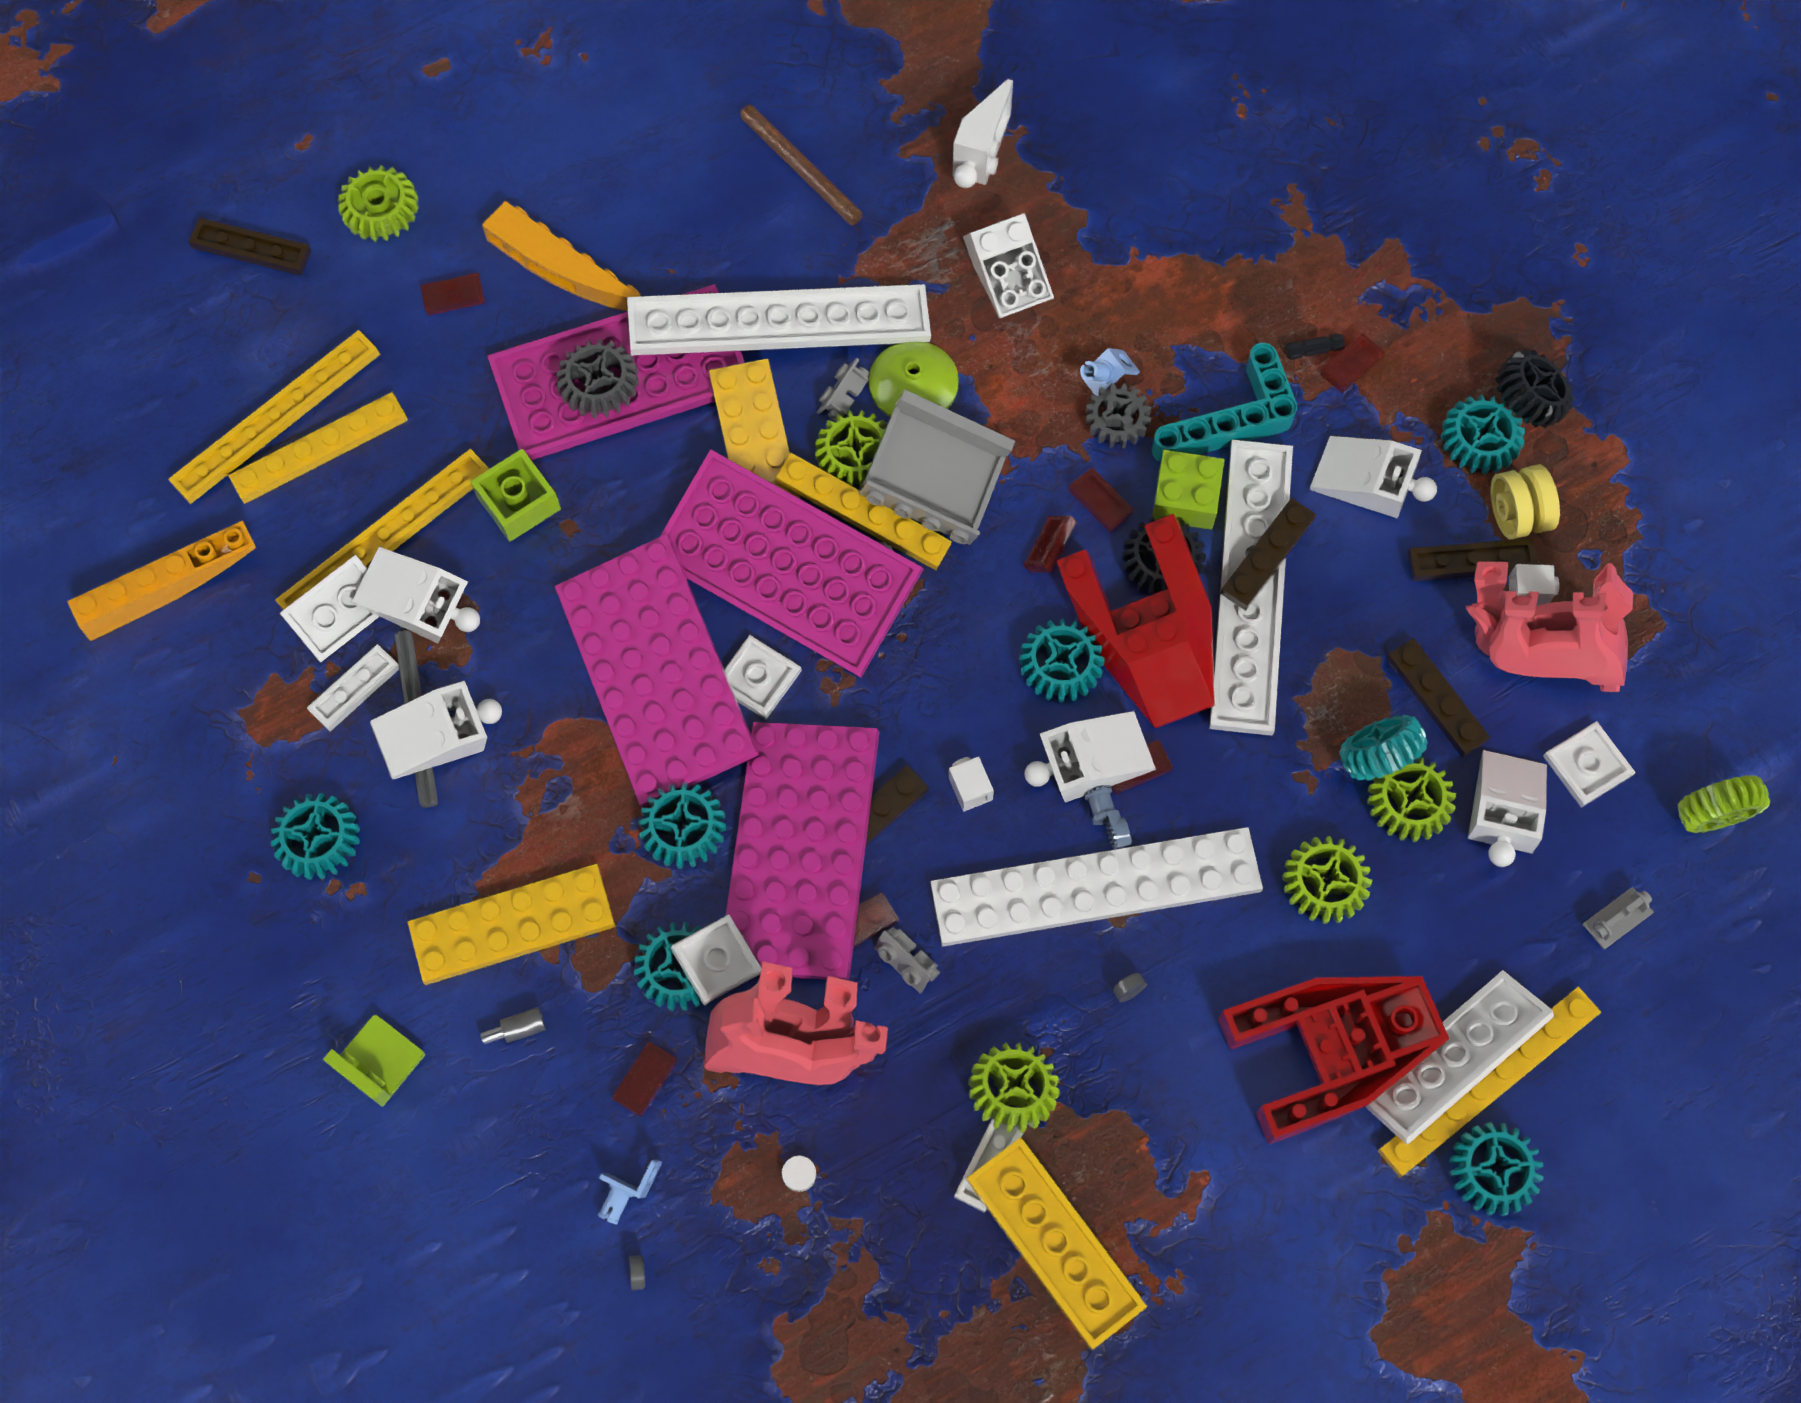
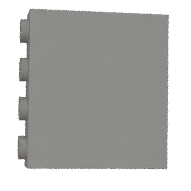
[859,390,1015,545]

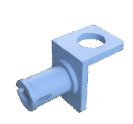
[1080,348,1140,396]
[598,1159,662,1225]

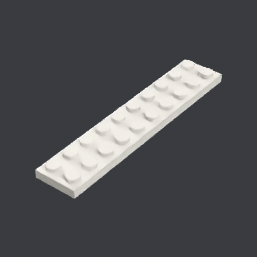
[627,284,931,356]
[1209,440,1293,736]
[930,827,1263,947]

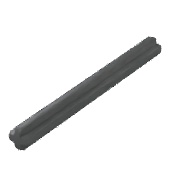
[395,630,438,808]

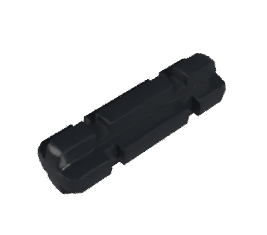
[1286,334,1345,360]

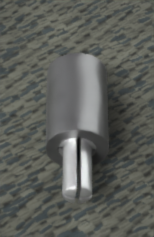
[481,1007,546,1044]

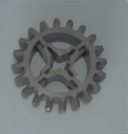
[556,339,639,419]

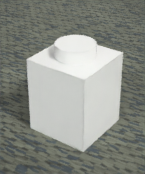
[1509,564,1559,606]
[949,757,994,812]

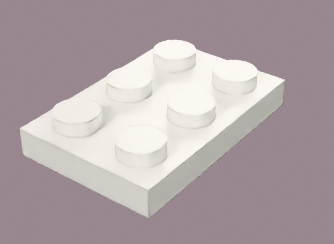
[279,555,380,662]

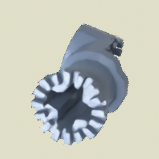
[1083,785,1132,849]

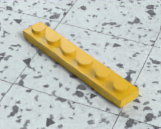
[228,392,408,504]
[775,453,952,570]

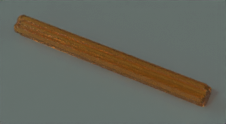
[740,104,862,226]

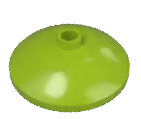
[869,342,959,417]

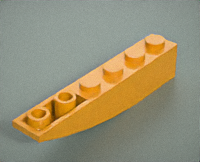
[482,201,641,312]
[67,520,256,641]

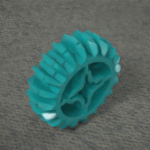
[1441,394,1525,476]
[1019,618,1105,703]
[1339,715,1428,780]
[638,782,726,869]
[271,793,360,880]
[634,922,702,1011]
[1449,1122,1544,1216]

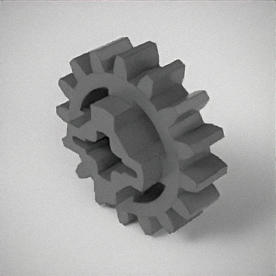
[1085,383,1151,448]

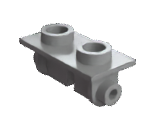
[817,358,869,421]
[1582,887,1654,950]
[874,927,940,994]

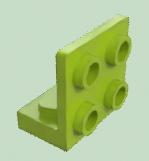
[323,1015,425,1107]

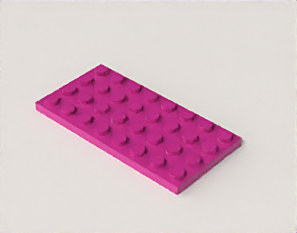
[488,284,745,460]
[660,449,924,678]
[555,534,759,808]
[726,722,880,981]

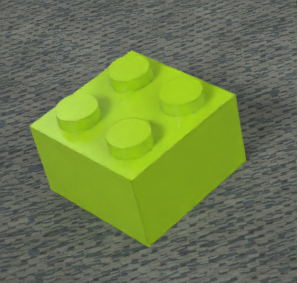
[470,449,561,542]
[1152,450,1225,530]

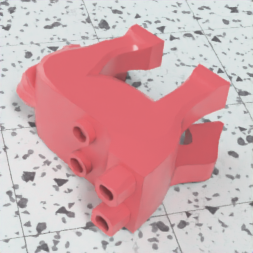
[1466,562,1633,692]
[704,961,888,1085]

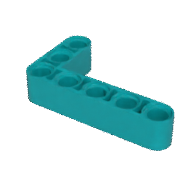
[1151,343,1297,462]

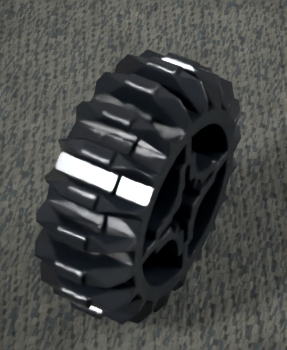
[1495,349,1575,428]
[1121,516,1206,596]

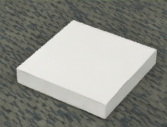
[724,635,802,720]
[1543,721,1636,808]
[671,915,761,1005]

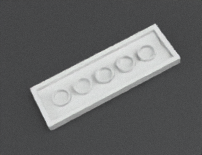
[1365,970,1553,1145]

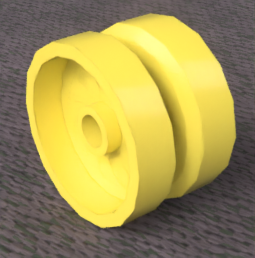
[1491,464,1560,540]

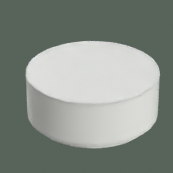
[782,1156,816,1192]

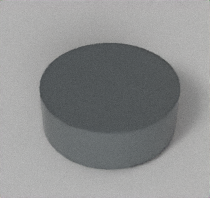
[1113,973,1147,1002]
[629,1254,645,1291]

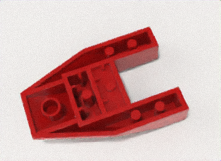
[1057,514,1215,729]
[1218,976,1450,1145]

